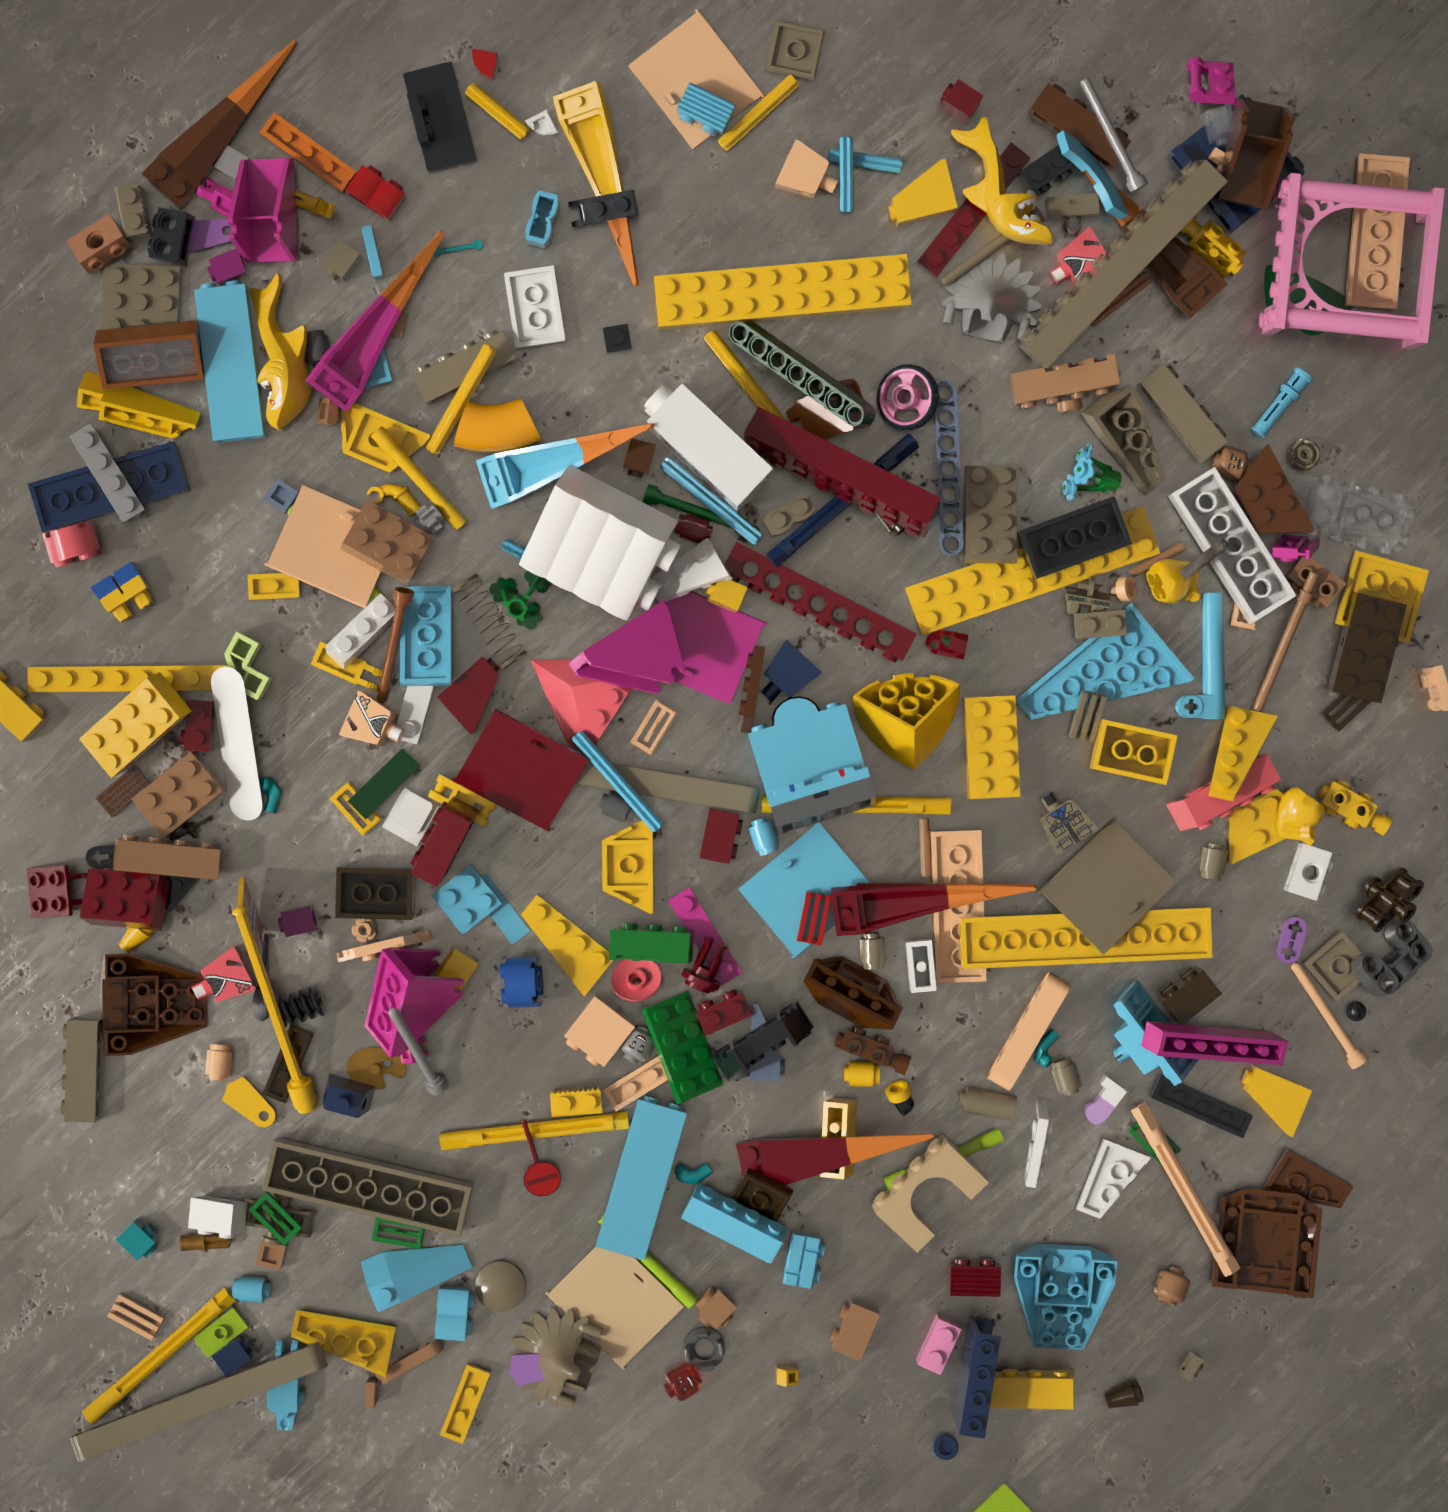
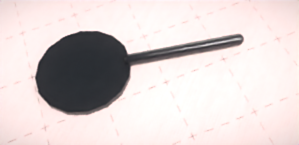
[252,934,274,1021]

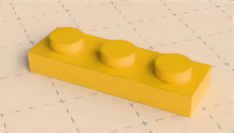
[440,1363,491,1444]

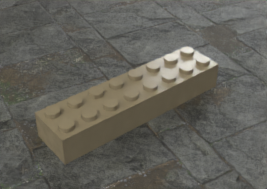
[262,1137,474,1237]

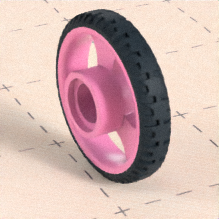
[877,364,939,430]

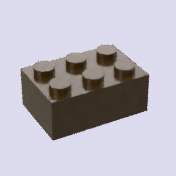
[335,866,415,920]

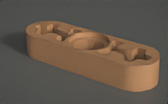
[375,1338,444,1385]

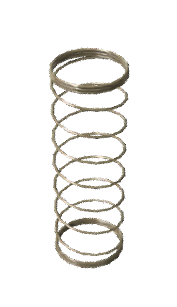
[451,574,527,669]

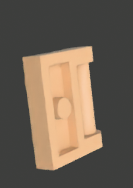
[1420,665,1448,711]

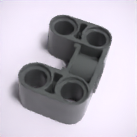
[1351,921,1433,997]

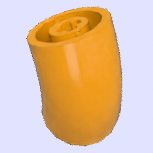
[454,397,542,452]

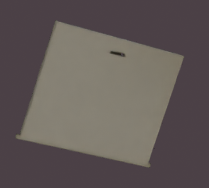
[1038,817,1176,955]

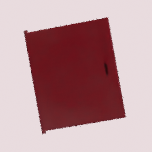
[452,709,589,832]

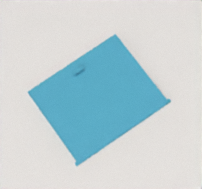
[738,823,870,959]

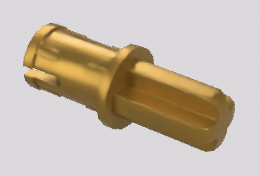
[179,1234,231,1252]

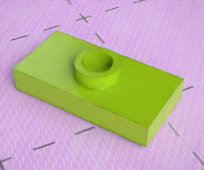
[193,1306,249,1358]

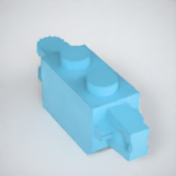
[267,1339,305,1430]

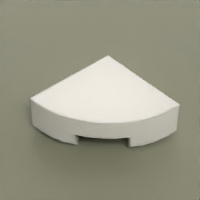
[525,110,559,136]

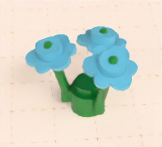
[1062,444,1122,501]

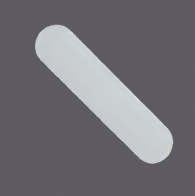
[211,667,262,820]

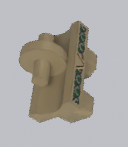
[1065,576,1112,614]

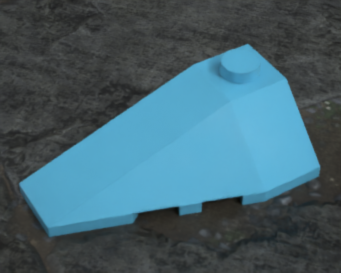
[361,1244,473,1312]

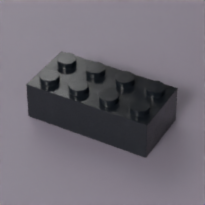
[1017,496,1132,580]

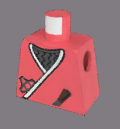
[1050,227,1106,286]
[192,947,256,1002]

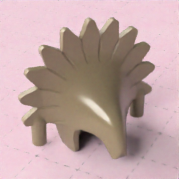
[509,1308,602,1409]

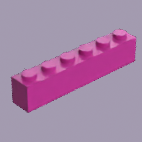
[1141,1022,1289,1065]

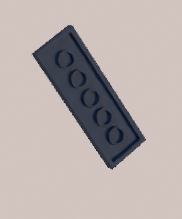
[28,441,189,533]

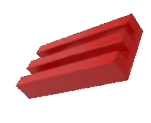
[796,891,831,946]

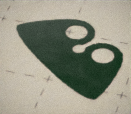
[1264,265,1353,336]

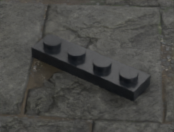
[1150,1074,1253,1138]

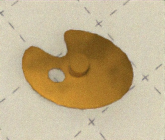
[346,1047,406,1090]

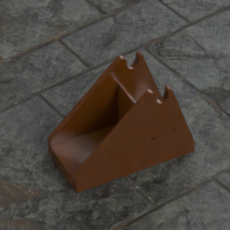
[1216,98,1296,209]

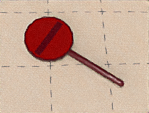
[522,1119,561,1197]

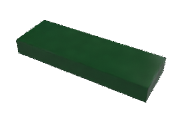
[348,748,420,820]

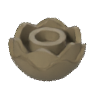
[1289,438,1320,470]

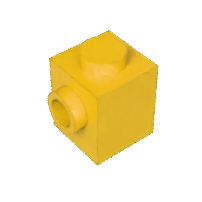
[706,580,748,613]

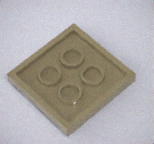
[101,263,182,330]

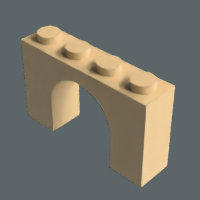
[872,1135,989,1253]

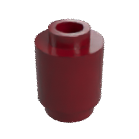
[674,513,713,543]

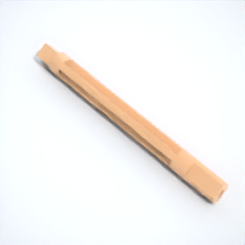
[1131,1102,1241,1277]

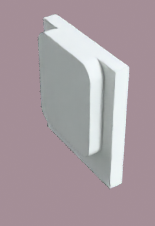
[382,787,439,846]

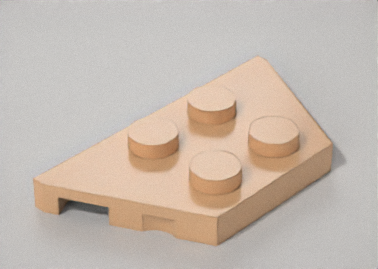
[336,930,433,963]

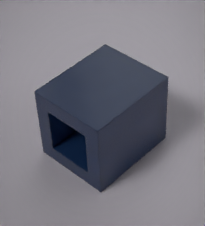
[211,1334,254,1377]

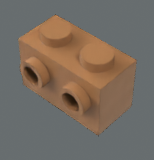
[1284,556,1346,609]

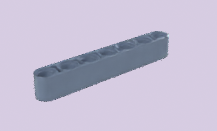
[934,380,964,556]

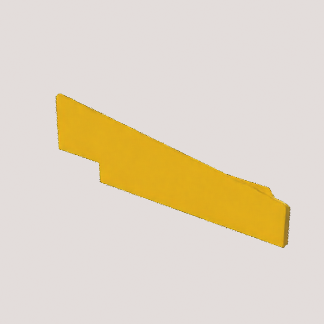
[77,371,200,439]

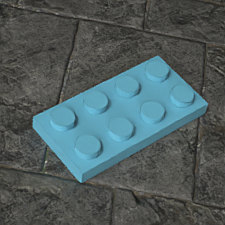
[400,585,452,687]

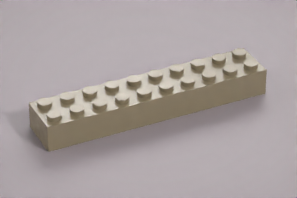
[1018,160,1228,368]

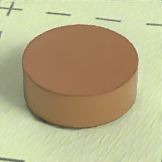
[1056,399,1083,413]

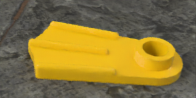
[222,1076,276,1128]

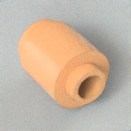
[205,1044,233,1081]

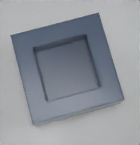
[264,478,299,513]

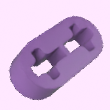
[1276,916,1307,964]

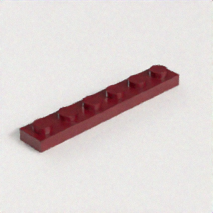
[917,142,1031,278]

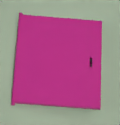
[659,591,767,704]

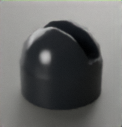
[1345,1001,1367,1021]
[894,1096,914,1116]

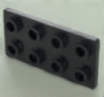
[403,62,476,172]

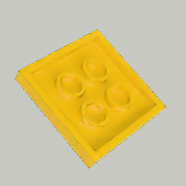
[1334,550,1429,644]

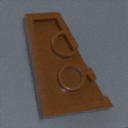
[739,645,765,733]
[1262,1148,1354,1208]

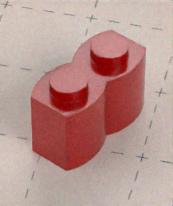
[345,165,405,221]

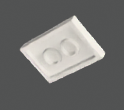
[504,265,566,349]

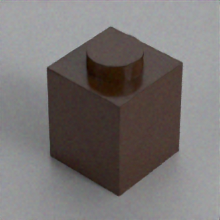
[623,438,656,478]

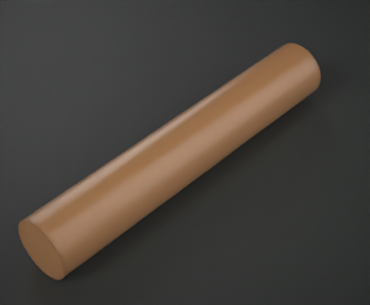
[1129,541,1186,578]
[919,818,931,878]

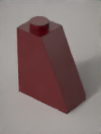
[437,657,501,735]

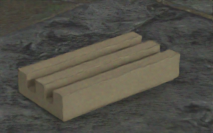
[1068,690,1108,743]

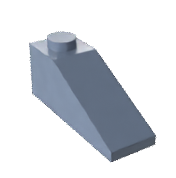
[749,1002,785,1081]

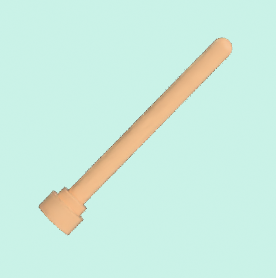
[1291,962,1369,1070]

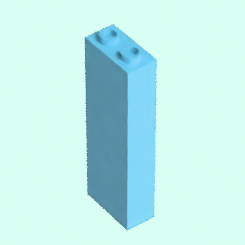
[194,280,267,443]
[596,1095,687,1260]

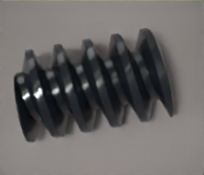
[278,987,325,1027]

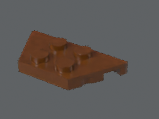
[1234,444,1315,534]

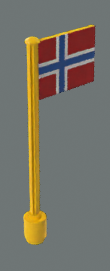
[232,876,318,1114]

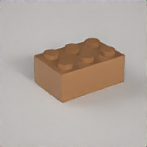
[340,500,434,586]
[131,751,227,839]

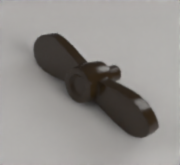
[169,815,213,842]

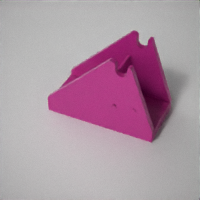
[228,158,299,263]
[569,601,685,694]
[364,947,465,1058]

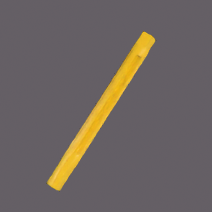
[761,795,951,814]
[439,1111,629,1151]
[82,1287,236,1425]

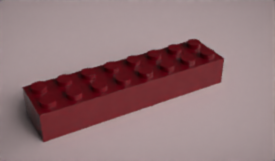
[744,407,941,538]

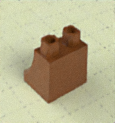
[786,379,871,440]

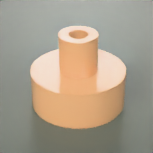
[1111,576,1137,602]

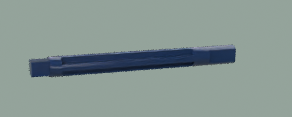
[766,433,919,568]

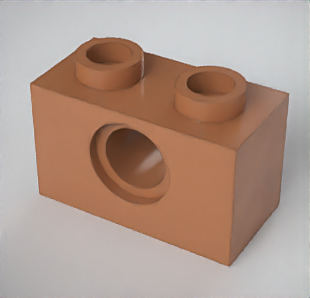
[67,214,131,274]

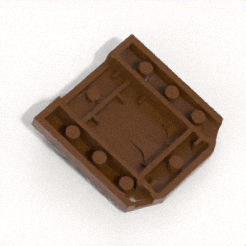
[1211,1188,1322,1298]

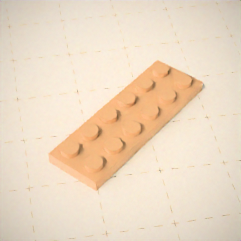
[1345,153,1410,310]
[930,830,987,983]

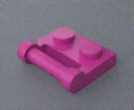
[1188,57,1236,105]

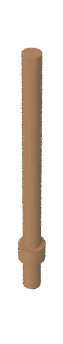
[1252,571,1319,712]

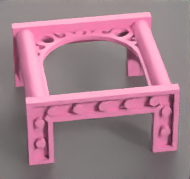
[1259,173,1445,349]

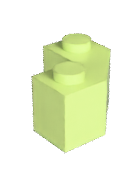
[224,631,273,700]

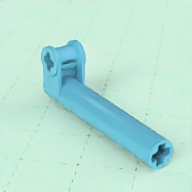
[1175,593,1225,719]

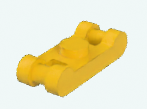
[428,774,497,827]

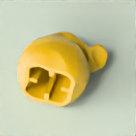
[1146,558,1201,604]
[1277,787,1324,846]

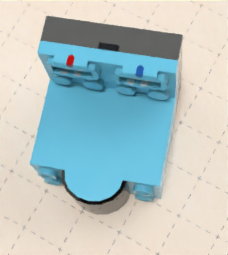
[748,696,876,835]

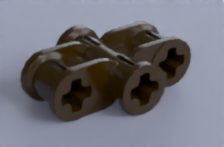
[1355,868,1424,933]

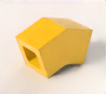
[776,1365,799,1387]

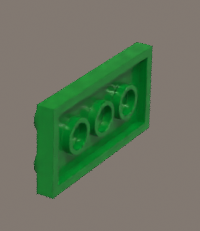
[641,991,723,1104]

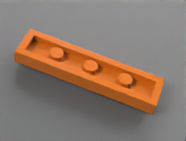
[259,112,357,194]

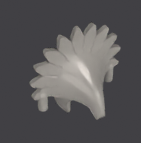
[941,252,1042,342]

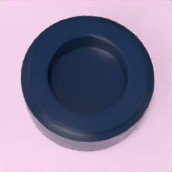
[933,1433,959,1460]

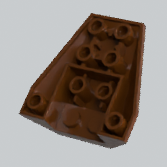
[101,953,207,1056]

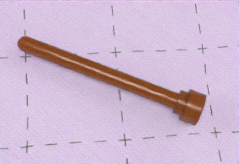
[377,587,414,703]

